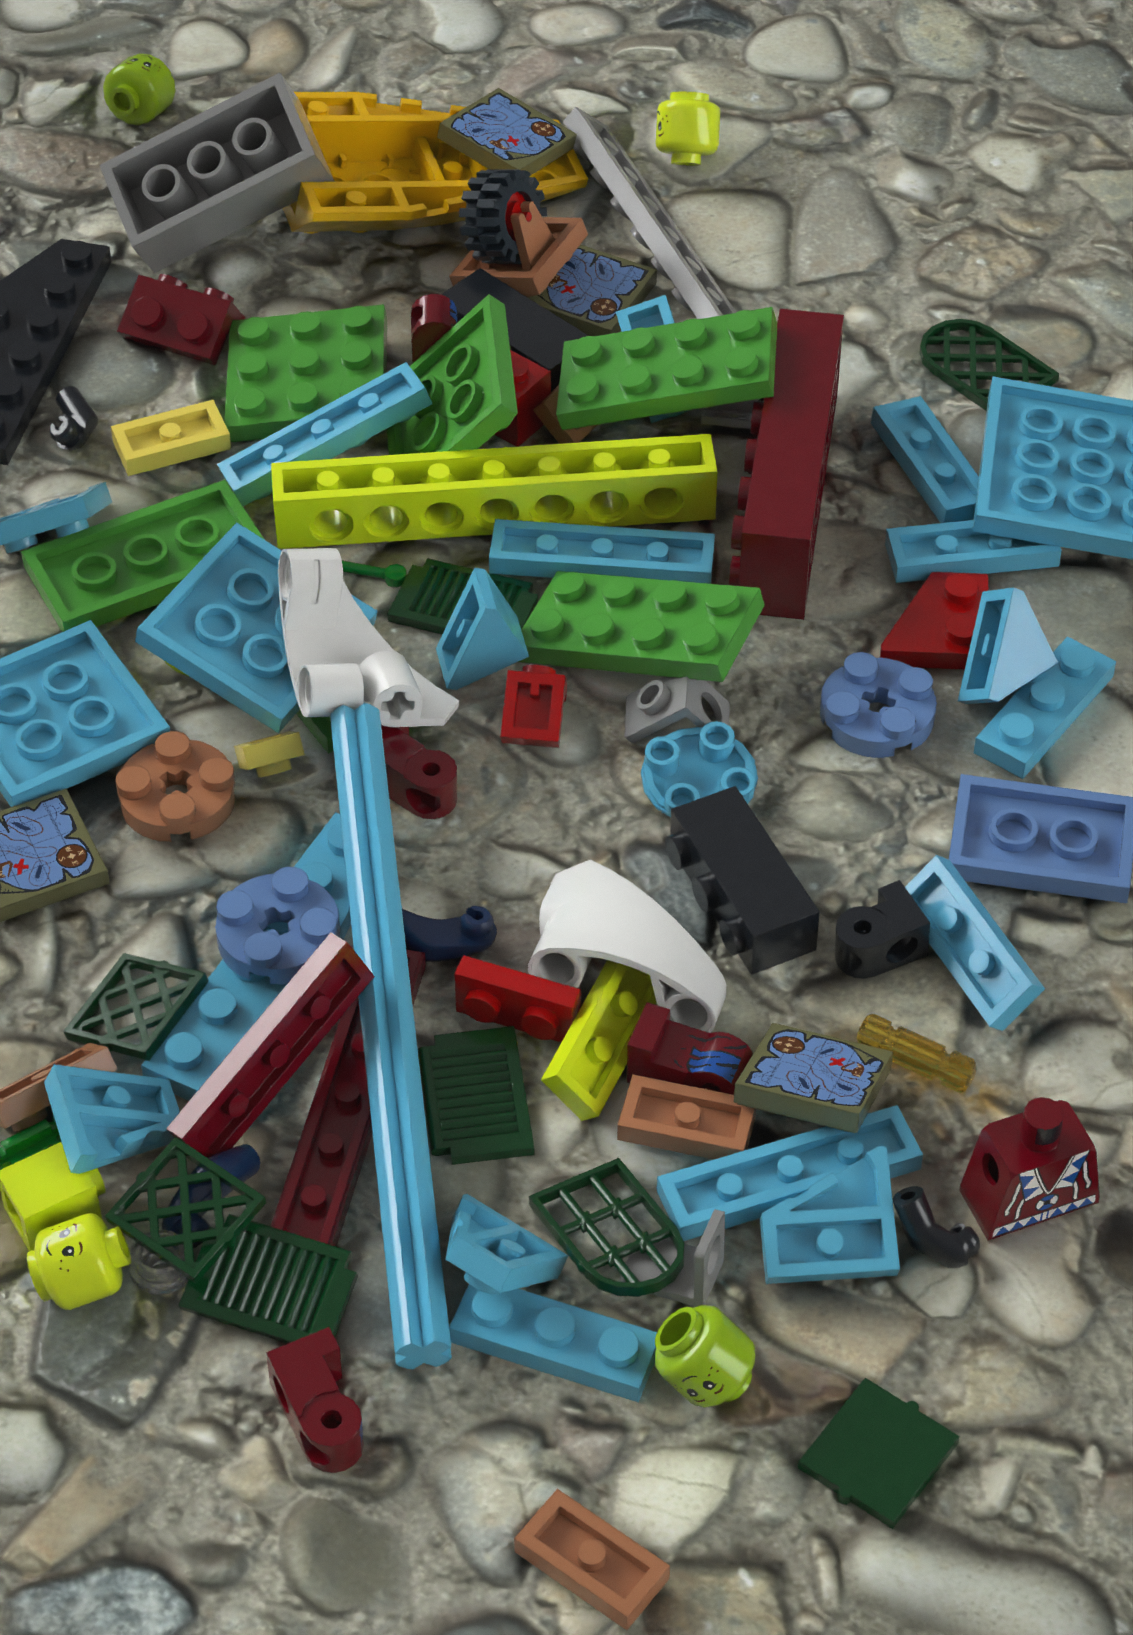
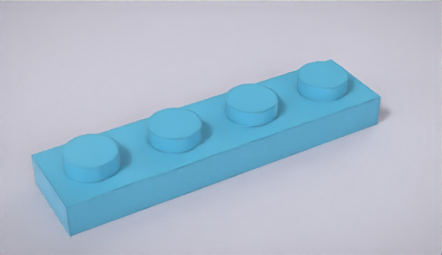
[217,362,432,506]
[489,519,715,584]
[657,1105,923,1241]

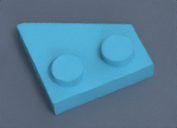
[0,482,112,553]
[44,1064,180,1174]
[760,1146,900,1284]
[445,1194,568,1295]

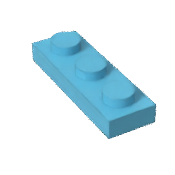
[871,396,979,523]
[885,520,1062,583]
[974,636,1116,779]
[905,855,1045,1031]
[449,1284,657,1403]

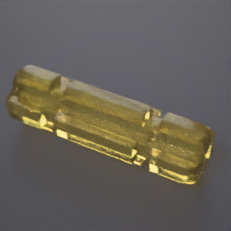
[856,1014,977,1093]

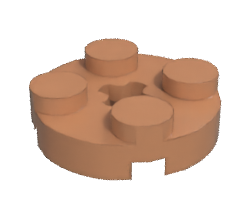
[115,731,235,842]

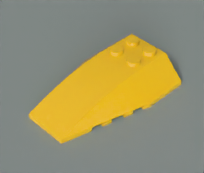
[282,92,588,234]

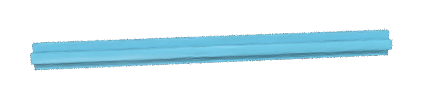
[330,703,452,1370]

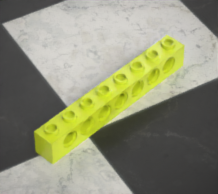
[271,434,718,549]

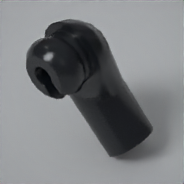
[50,386,98,451]
[893,1186,980,1268]

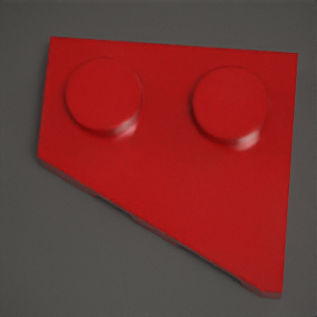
[880,572,989,669]

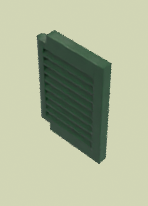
[387,558,538,635]
[418,1026,535,1165]
[178,1214,358,1343]

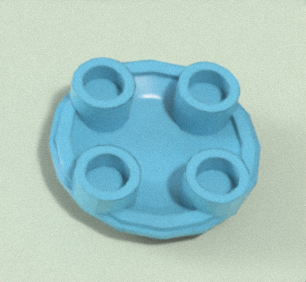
[641,721,758,818]

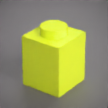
[0,1142,106,1251]

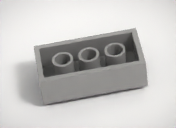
[99,73,335,273]

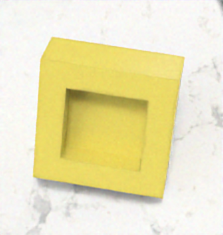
[234,731,305,778]

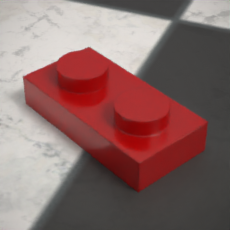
[454,955,581,1042]

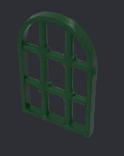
[529,1158,685,1297]

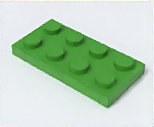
[556,307,777,430]
[21,480,265,632]
[518,571,765,682]

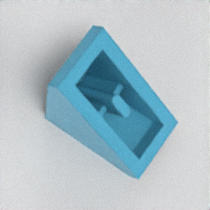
[436,568,529,690]
[958,587,1058,704]

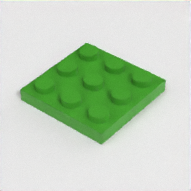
[387,294,518,455]
[224,304,387,442]

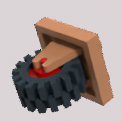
[449,169,588,297]

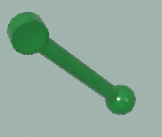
[301,548,407,588]

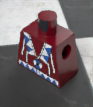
[959,1097,1100,1241]

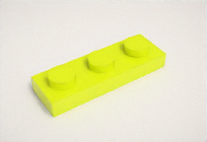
[541,960,657,1121]

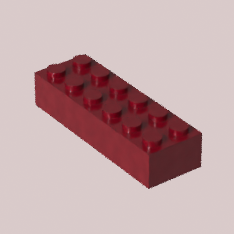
[729,308,844,620]

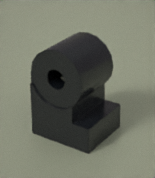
[835,880,930,979]

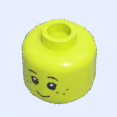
[655,91,720,166]
[27,1213,131,1310]

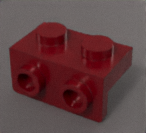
[117,274,245,366]

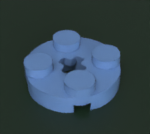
[820,652,937,758]
[215,866,340,985]

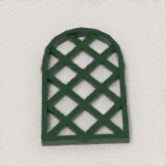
[919,319,1059,411]

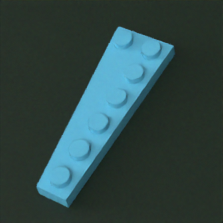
[141,812,351,1128]

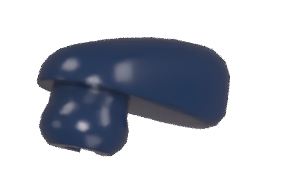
[402,906,497,962]
[162,1144,260,1248]

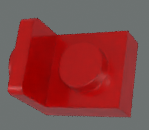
[500,665,567,748]

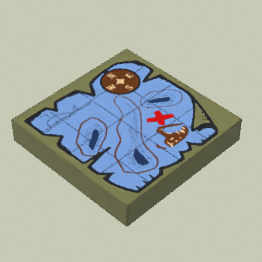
[437,88,577,176]
[527,244,657,337]
[0,789,110,922]
[733,1023,893,1133]

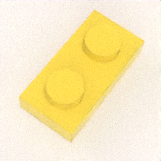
[111,399,231,476]

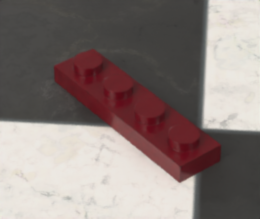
[166,932,375,1158]

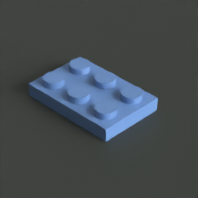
[949,774,1133,903]

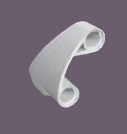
[278,548,460,727]
[528,860,727,1033]

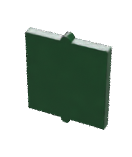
[798,1378,960,1529]

